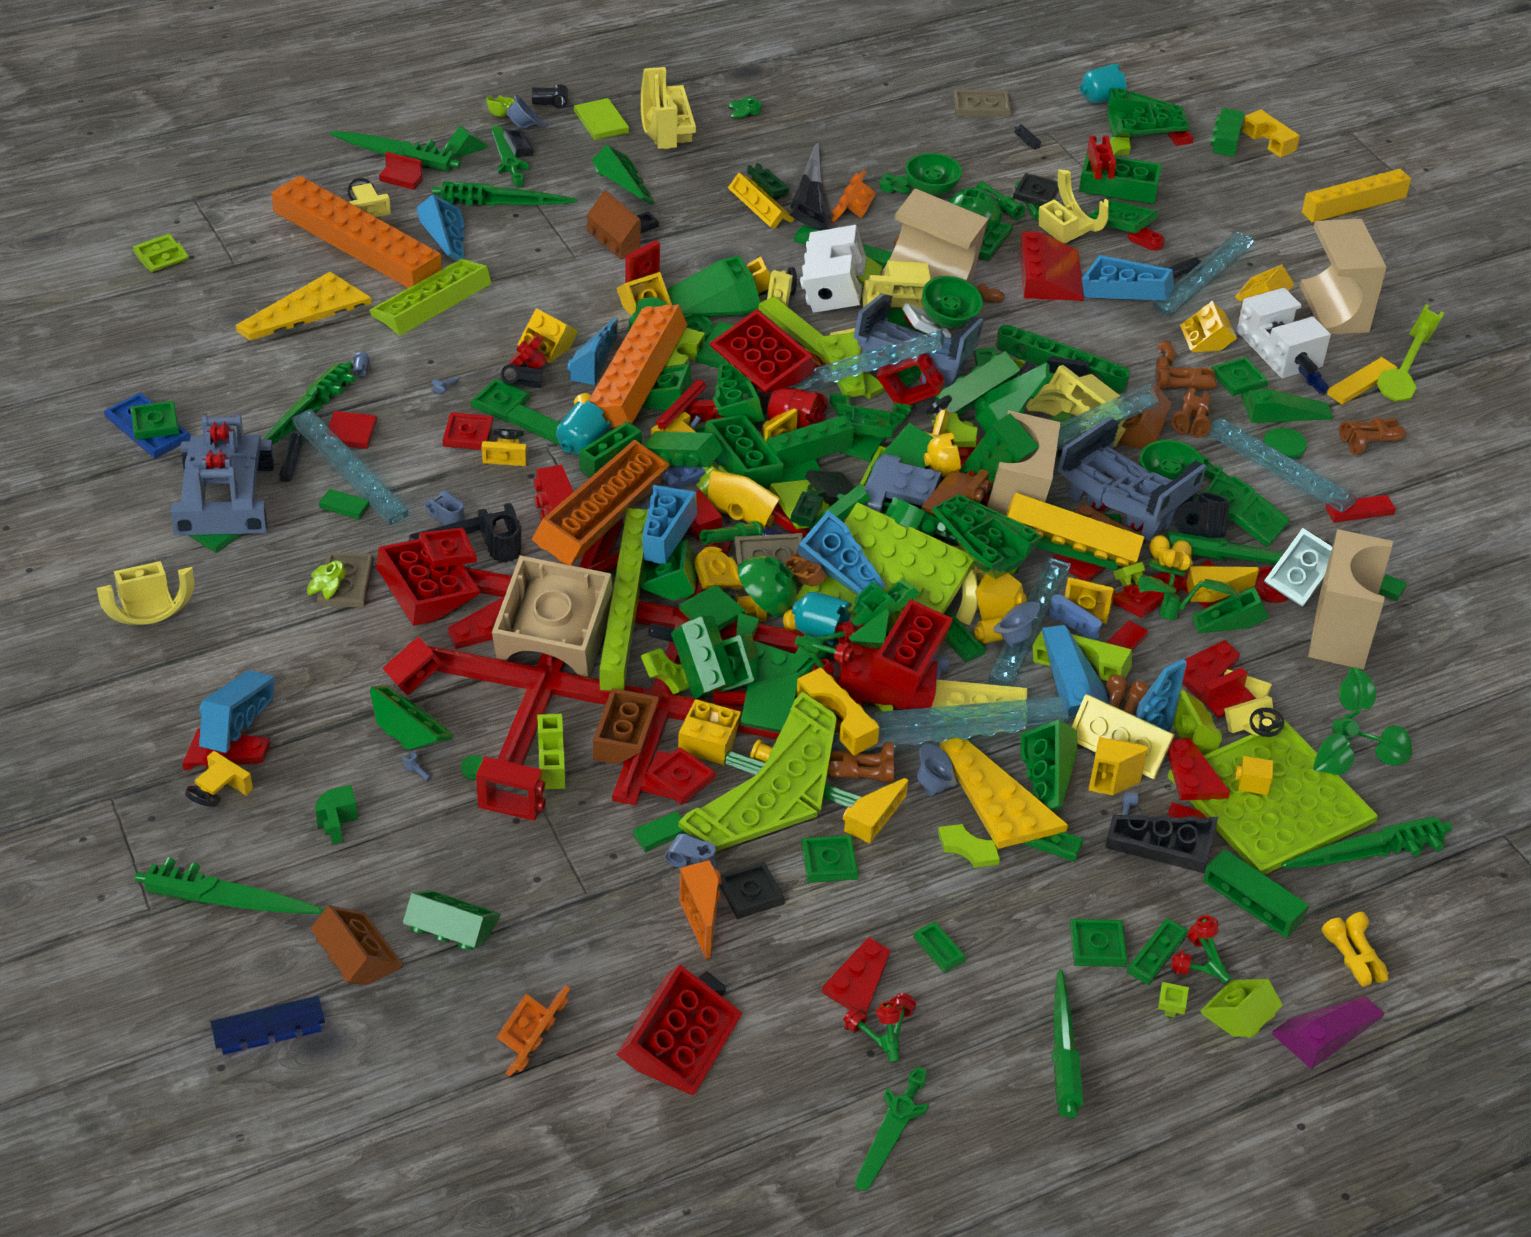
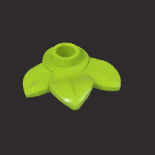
[307,560,346,600]

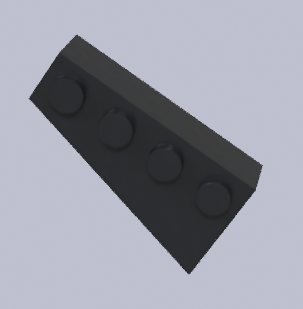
[1105,815,1218,873]

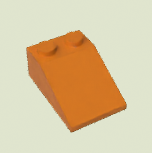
[679,860,721,959]

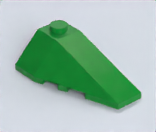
[591,144,655,205]
[713,362,764,424]
[975,363,1049,433]

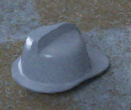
[507,94,547,128]
[994,602,1040,648]
[917,743,957,796]

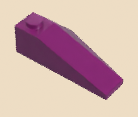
[1272,996,1385,1070]

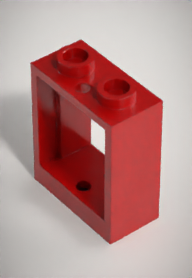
[876,349,945,405]
[476,756,546,821]

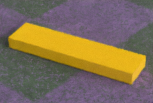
[1327,357,1397,405]

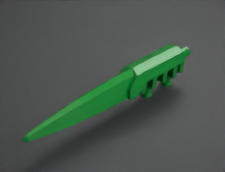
[330,131,461,173]
[432,181,578,206]
[263,361,357,445]
[1156,531,1284,565]
[1282,816,1452,868]
[135,857,324,914]
[1051,969,1083,1119]

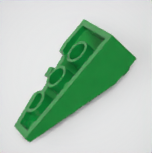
[641,363,692,411]
[1241,389,1333,423]
[1020,719,1077,811]

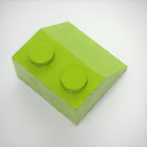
[1173,690,1222,755]
[1200,979,1283,1038]

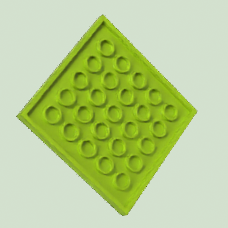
[792,502,975,640]
[1168,720,1378,875]

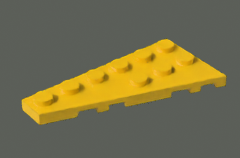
[236,272,372,340]

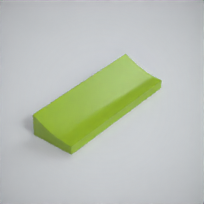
[370,258,492,336]

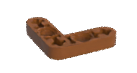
[784,551,827,587]

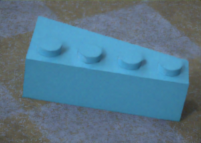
[1082,255,1174,301]
[642,485,697,564]
[199,670,275,753]

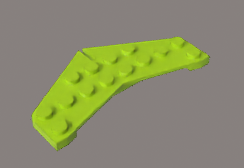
[678,692,836,851]

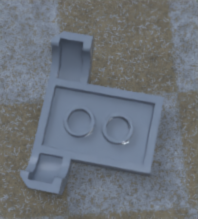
[864,454,941,513]

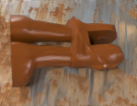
[1155,356,1216,390]
[1171,388,1211,438]
[1339,418,1406,455]
[1106,674,1150,716]
[827,742,894,783]

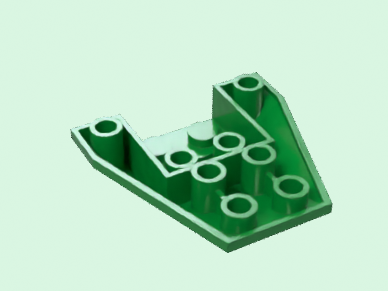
[1107,88,1190,140]
[667,255,760,316]
[932,494,1042,580]

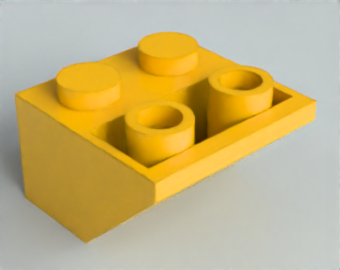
[1180,301,1237,352]
[517,308,579,363]
[678,699,741,765]
[1088,736,1148,796]

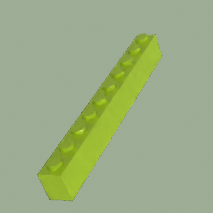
[600,508,648,691]

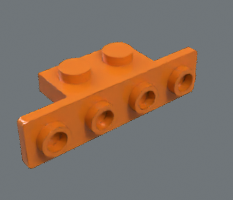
[831,170,876,223]
[496,985,570,1077]

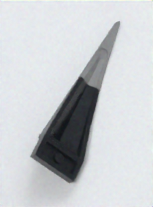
[790,143,829,231]

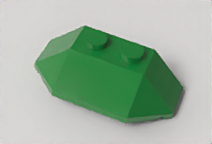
[370,685,454,750]

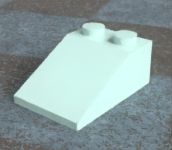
[1264,528,1332,607]

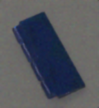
[210,996,325,1055]

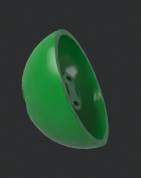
[905,153,962,198]
[949,188,1002,230]
[922,276,983,329]
[1139,440,1204,480]
[738,556,797,618]

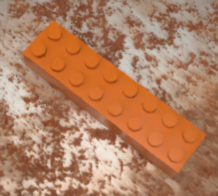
[588,304,687,428]

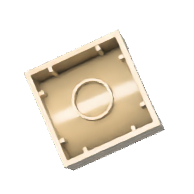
[882,189,988,283]
[1300,219,1387,334]
[987,410,1060,515]
[1308,529,1393,670]
[492,556,613,677]

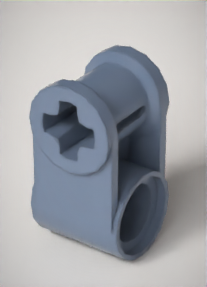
[425,490,465,525]
[665,834,716,870]

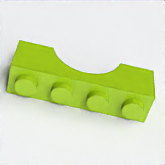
[1033,627,1132,681]

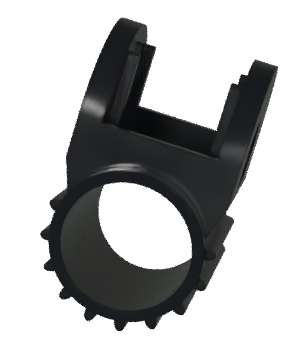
[1174,492,1230,538]
[478,502,522,563]

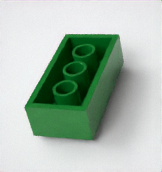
[1079,153,1162,204]
[959,413,1039,495]
[704,414,784,489]

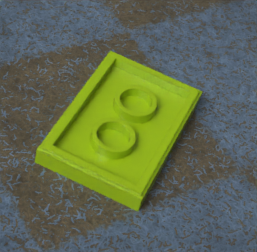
[574,98,629,140]
[769,480,830,529]

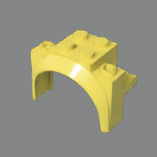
[641,67,696,149]
[862,260,931,310]
[1026,365,1128,447]

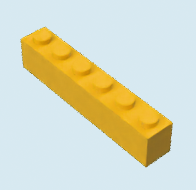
[1302,169,1411,223]
[1005,493,1144,567]

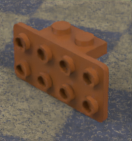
[922,469,992,516]

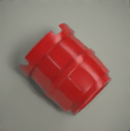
[767,387,826,429]

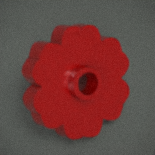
[509,332,547,369]

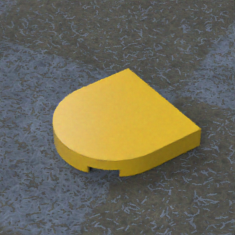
[695,547,743,589]

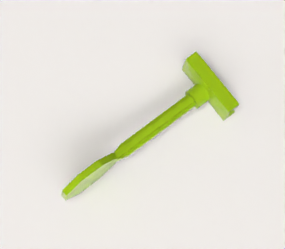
[1377,304,1444,402]

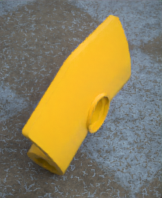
[707,470,780,533]

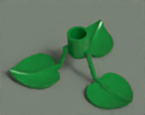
[1138,560,1241,620]
[1313,667,1412,775]

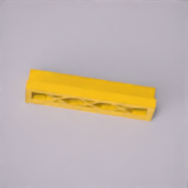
[728,172,795,229]

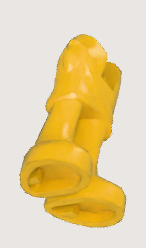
[1149,535,1193,570]
[1322,912,1389,987]

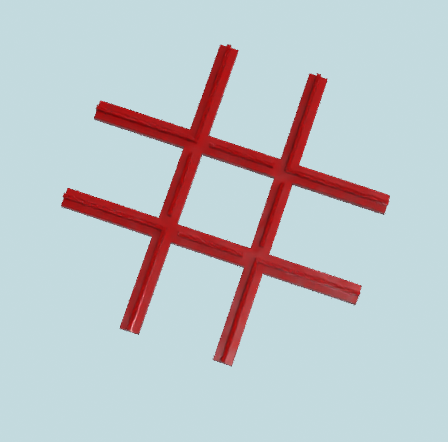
[428,517,804,806]

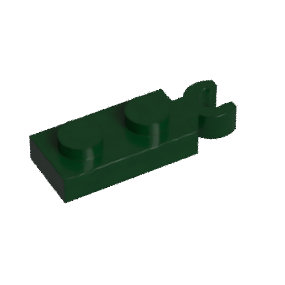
[747,163,789,198]
[790,484,824,528]

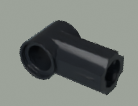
[532,84,569,109]
[500,364,543,388]

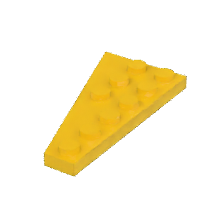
[939,736,1068,849]

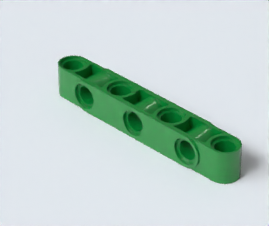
[996,325,1130,394]

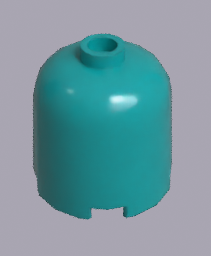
[1080,63,1126,104]
[556,401,610,456]
[792,591,852,647]

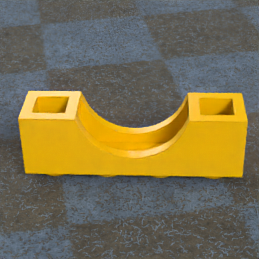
[796,667,879,755]

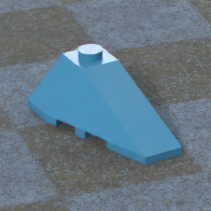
[417,194,465,261]
[567,318,618,385]
[797,511,886,595]
[1042,625,1109,717]
[1136,659,1187,731]

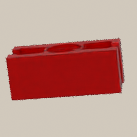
[1087,136,1116,179]

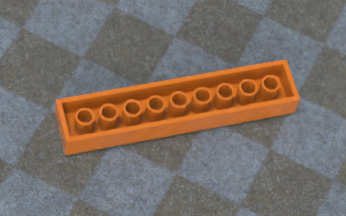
[271,175,442,288]
[531,440,670,565]

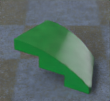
[851,578,920,626]
[740,672,799,733]

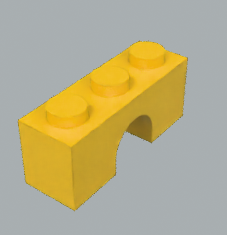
[1242,109,1300,158]

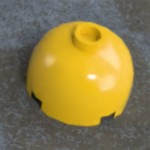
[924,432,961,477]

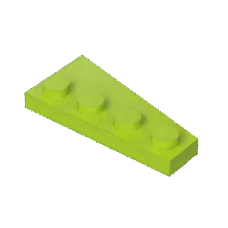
[817,332,865,397]

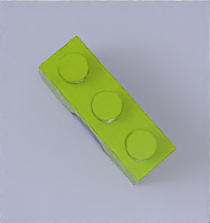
[661,328,705,373]
[537,714,565,789]

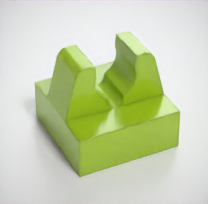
[1113,562,1145,586]
[1158,982,1189,1018]

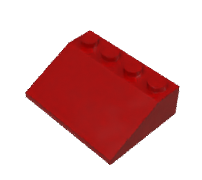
[1019,231,1084,301]
[709,309,814,393]
[376,539,480,626]
[616,964,742,1096]

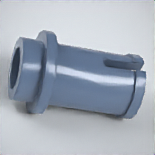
[352,352,370,378]

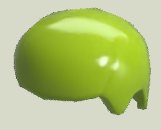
[486,95,515,118]

